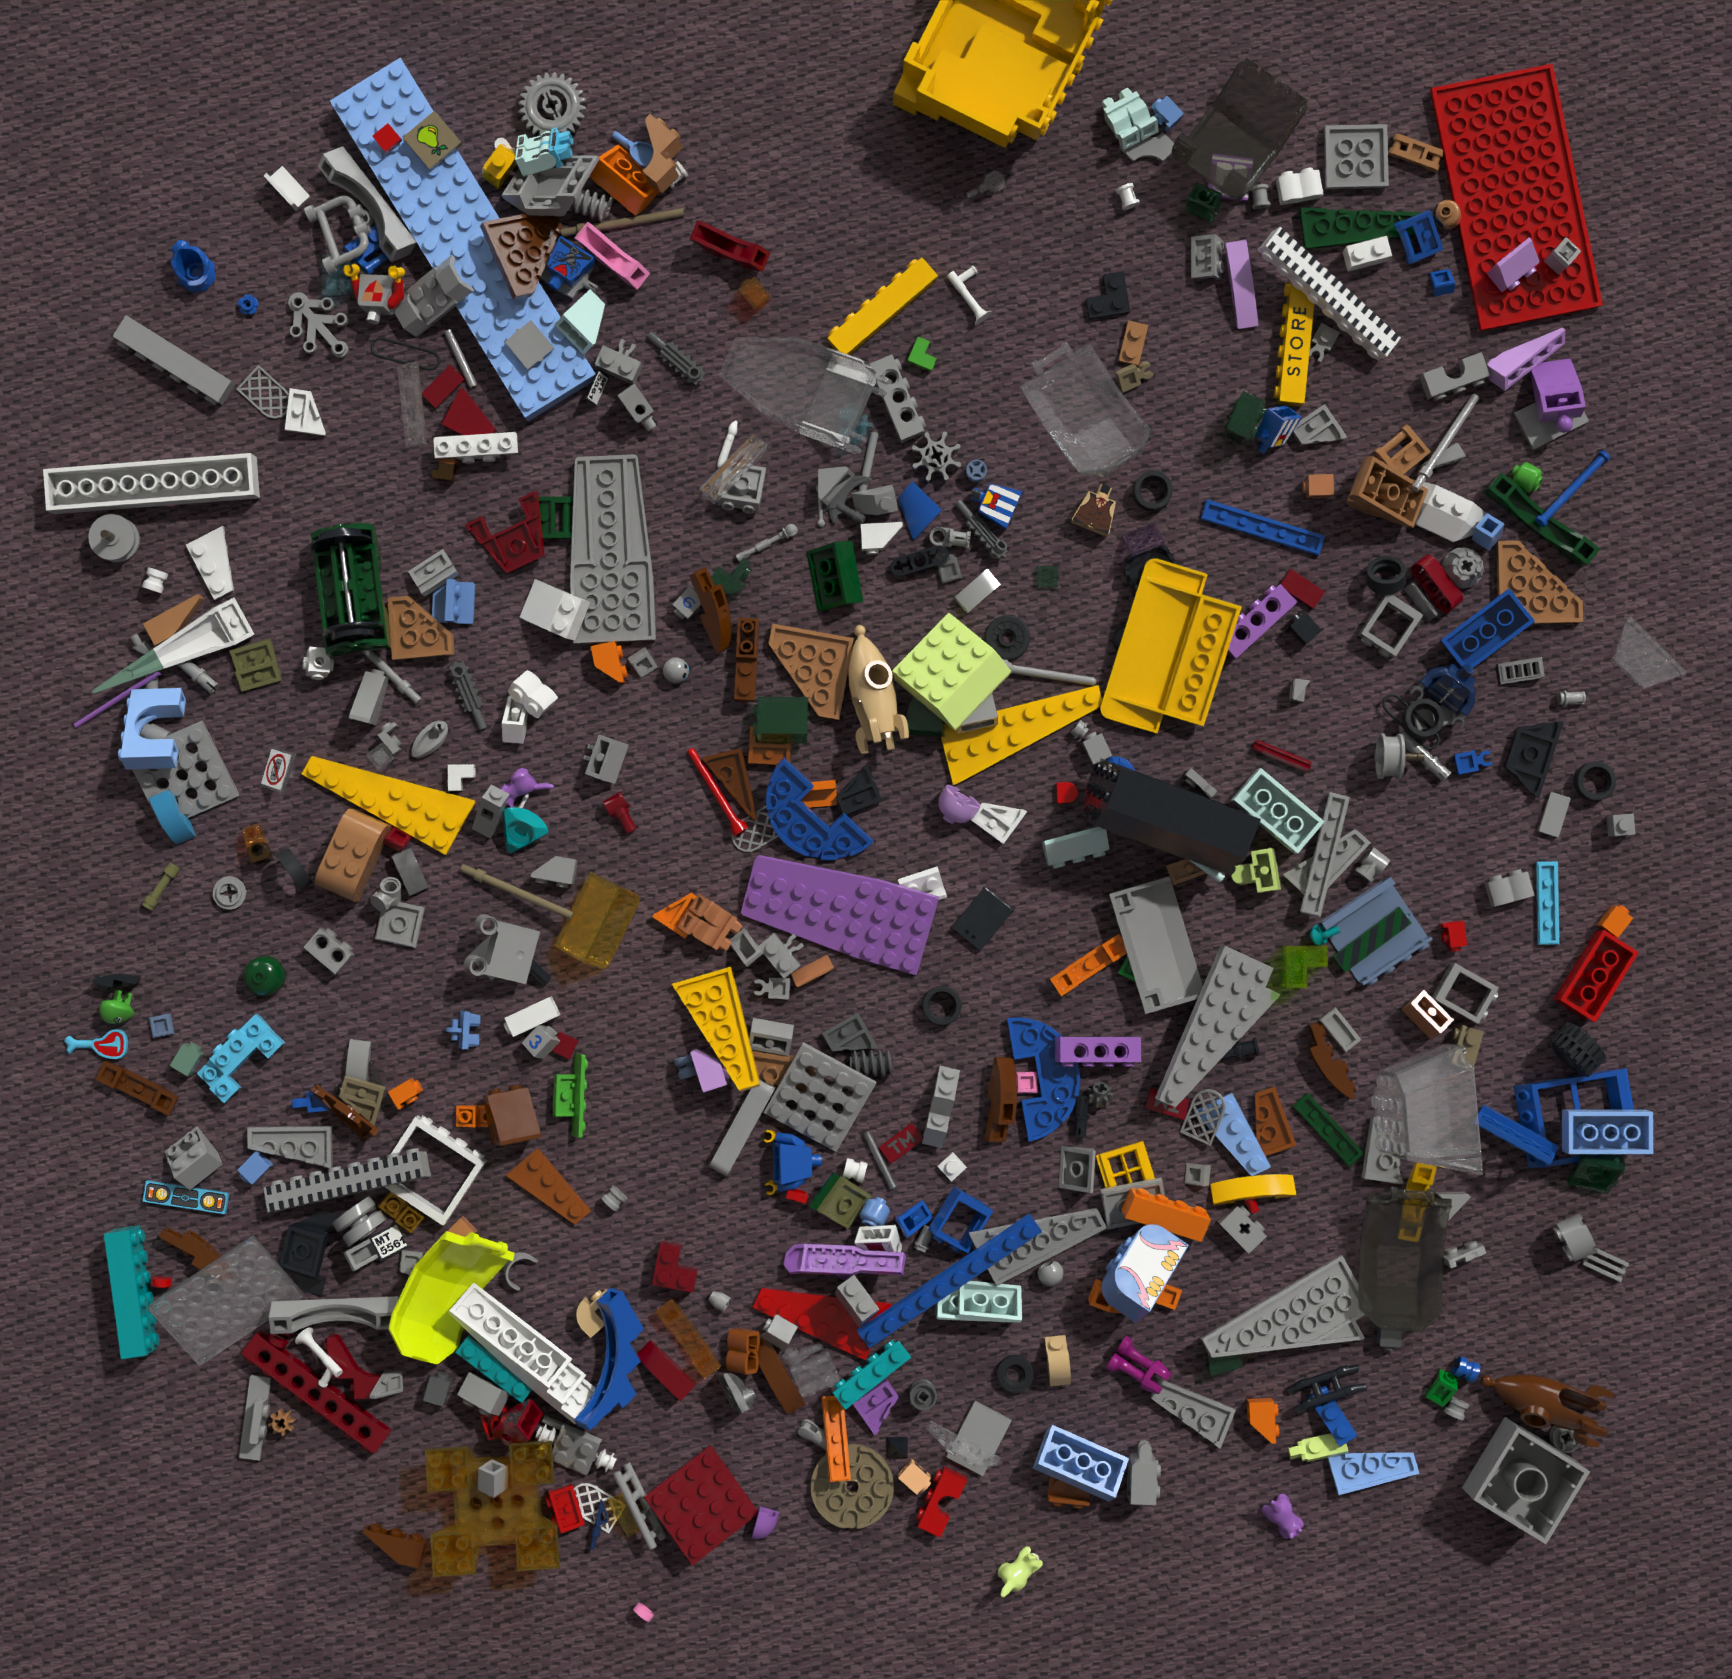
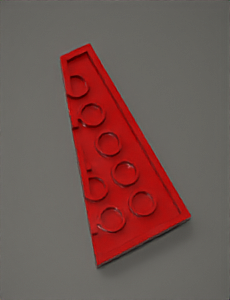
[753,1288,892,1360]

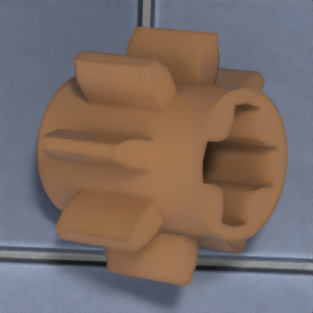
[268,1408,296,1436]

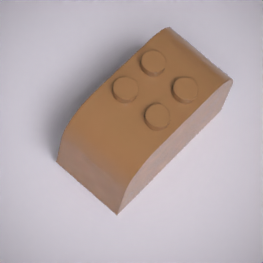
[315,809,393,902]

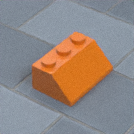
[589,144,659,216]

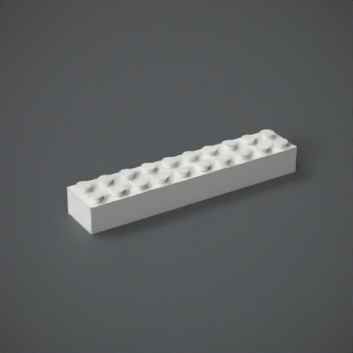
[43,453,260,514]

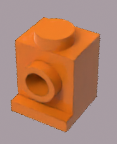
[388,1078,423,1110]

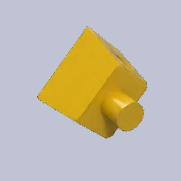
[482,144,517,189]

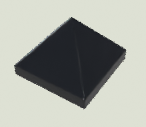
[887,1437,908,1458]

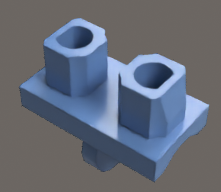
[446,1010,480,1049]

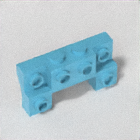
[197,1014,285,1103]

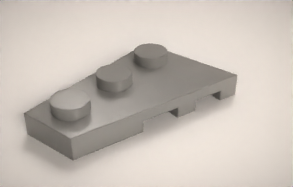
[1361,1116,1403,1184]

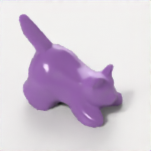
[500,768,554,808]
[1262,1494,1304,1539]

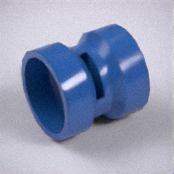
[1452,1356,1480,1383]

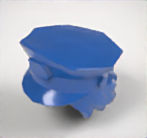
[171,240,216,293]

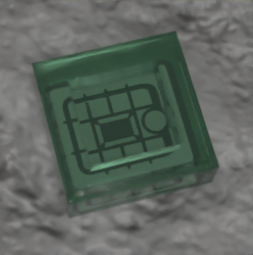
[1037,566,1058,588]

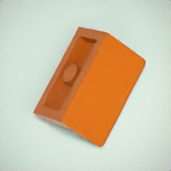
[801,780,837,808]

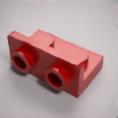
[545,1484,585,1533]

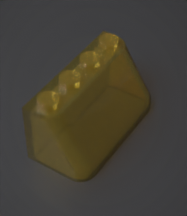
[554,872,640,969]

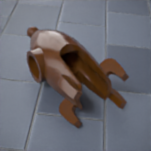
[1480,1374,1614,1448]

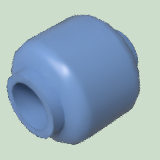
[860,1197,890,1226]

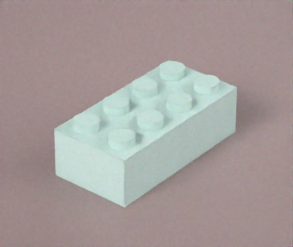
[1230,768,1325,854]

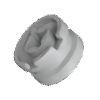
[1549,1426,1580,1453]

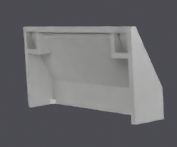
[1109,876,1203,1014]

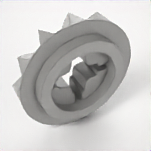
[213,876,247,909]

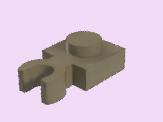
[1115,361,1153,392]

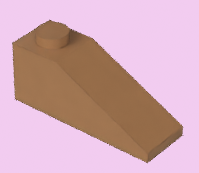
[143,594,204,646]

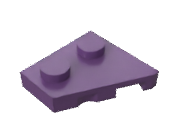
[853,1378,898,1435]

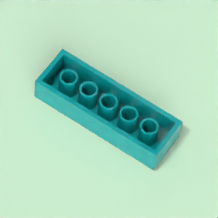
[104,1225,160,1359]

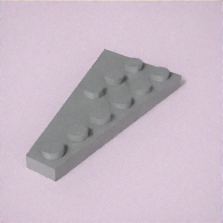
[969,1208,1107,1286]

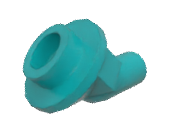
[1310,925,1341,945]

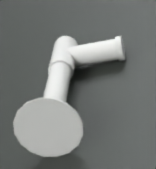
[947,266,992,325]
[295,1327,343,1387]

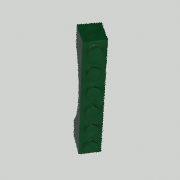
[1483,472,1600,568]

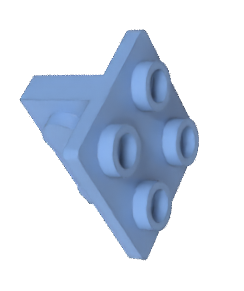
[432,579,475,624]

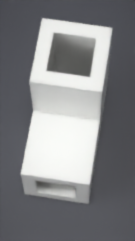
[448,764,475,791]

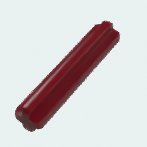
[1252,740,1312,772]

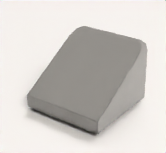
[628,647,658,678]
[1184,1163,1211,1187]

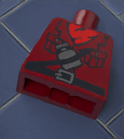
[492,1399,543,1446]

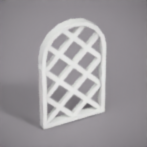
[574,1483,626,1533]

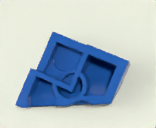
[898,481,942,540]

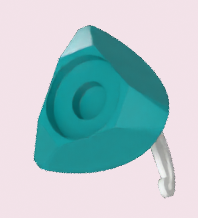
[502,793,548,853]

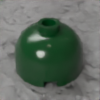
[243,956,286,997]

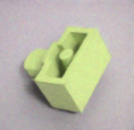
[1232,848,1281,893]

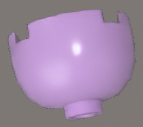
[938,785,980,824]

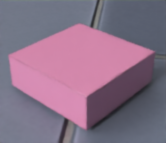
[1016,1072,1038,1093]

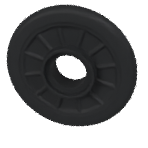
[985,615,1030,660]

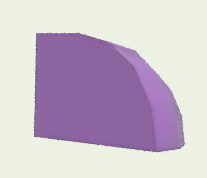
[751,1507,780,1540]

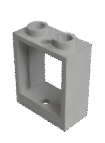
[1358,594,1423,659]
[1431,962,1499,1024]

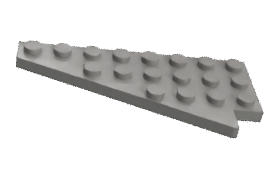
[1155,944,1280,1107]

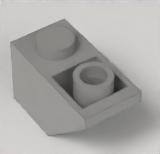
[531,856,578,888]

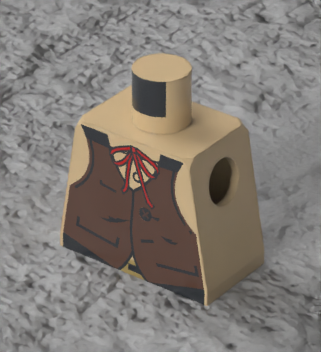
[1071,484,1116,537]

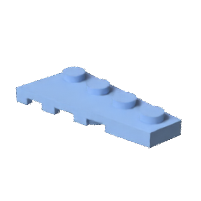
[1197,1092,1271,1176]
[1328,1452,1420,1495]

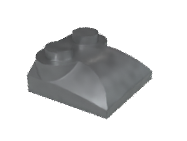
[716,1372,757,1413]

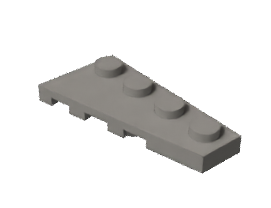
[1283,829,1371,895]
[247,1126,333,1168]
[1150,1378,1236,1449]

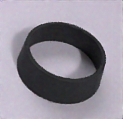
[275,848,313,892]

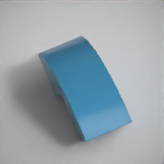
[149,790,196,845]

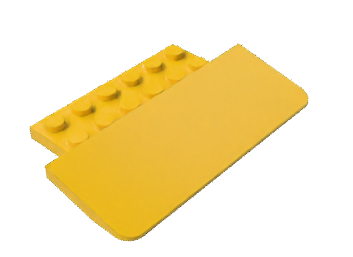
[1100,559,1242,733]

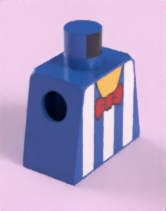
[1255,405,1302,455]
[970,484,1022,530]

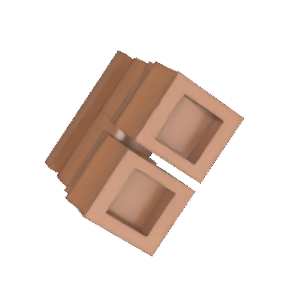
[678,893,742,951]

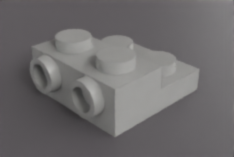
[718,461,766,514]

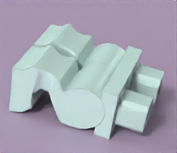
[1102,88,1159,150]

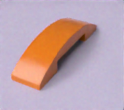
[1050,934,1127,996]

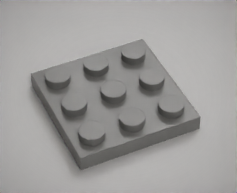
[1324,124,1389,189]

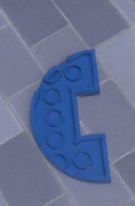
[766,757,873,860]
[1007,1017,1080,1141]

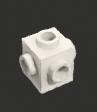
[302,647,334,680]

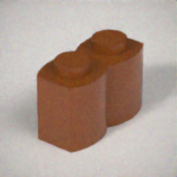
[726,1328,760,1375]

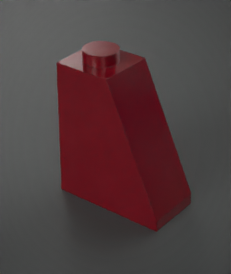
[442,387,498,435]

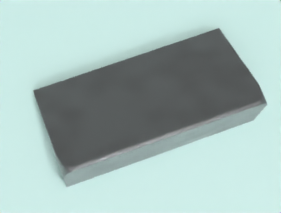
[1404,579,1441,622]

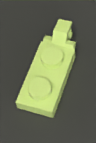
[1288,1433,1348,1462]

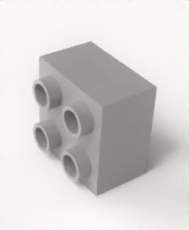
[1462,1417,1590,1544]

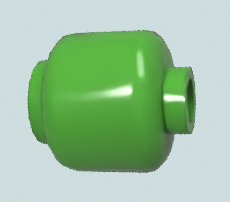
[1510,462,1544,493]

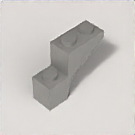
[922,1066,960,1148]

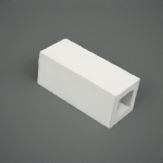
[504,996,561,1037]

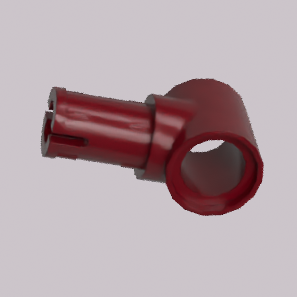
[603,791,637,834]

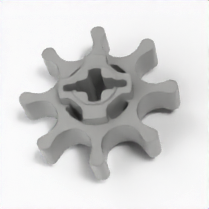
[912,432,961,482]

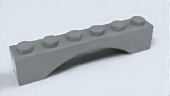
[318,146,416,262]
[269,1296,399,1334]

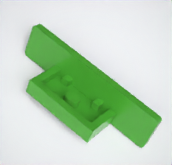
[552,1053,588,1138]

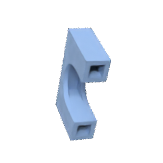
[118,688,186,770]

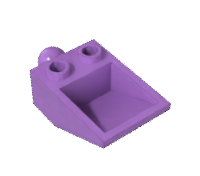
[1530,359,1586,433]

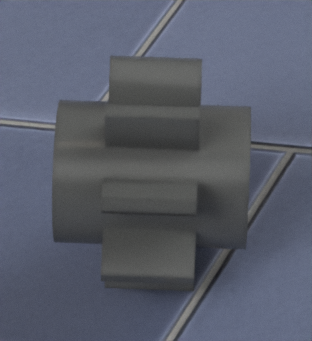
[1087,1082,1113,1108]

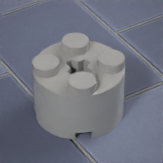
[1553,1214,1598,1262]

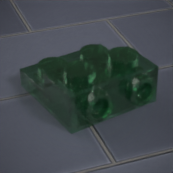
[1567,1154,1626,1194]

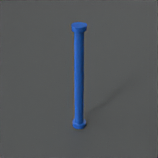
[1535,450,1610,527]

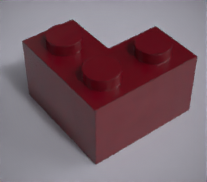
[652,1241,698,1293]

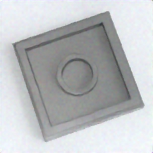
[375,902,425,948]

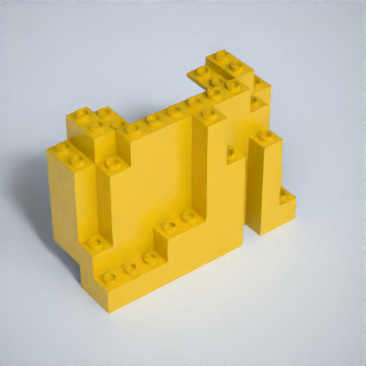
[893,0,1112,148]

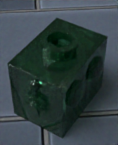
[1186,182,1222,223]

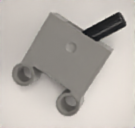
[464,914,551,986]

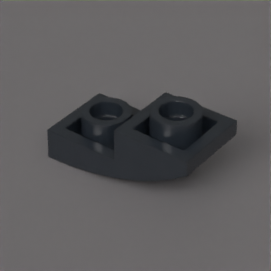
[92,973,141,990]

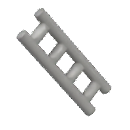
[613,1462,667,1550]

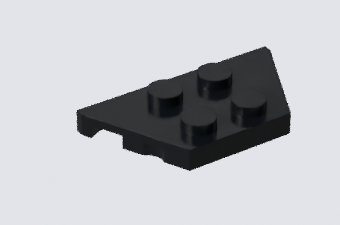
[1504,721,1564,798]

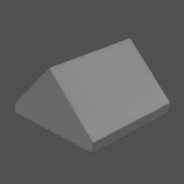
[1058,1146,1096,1193]

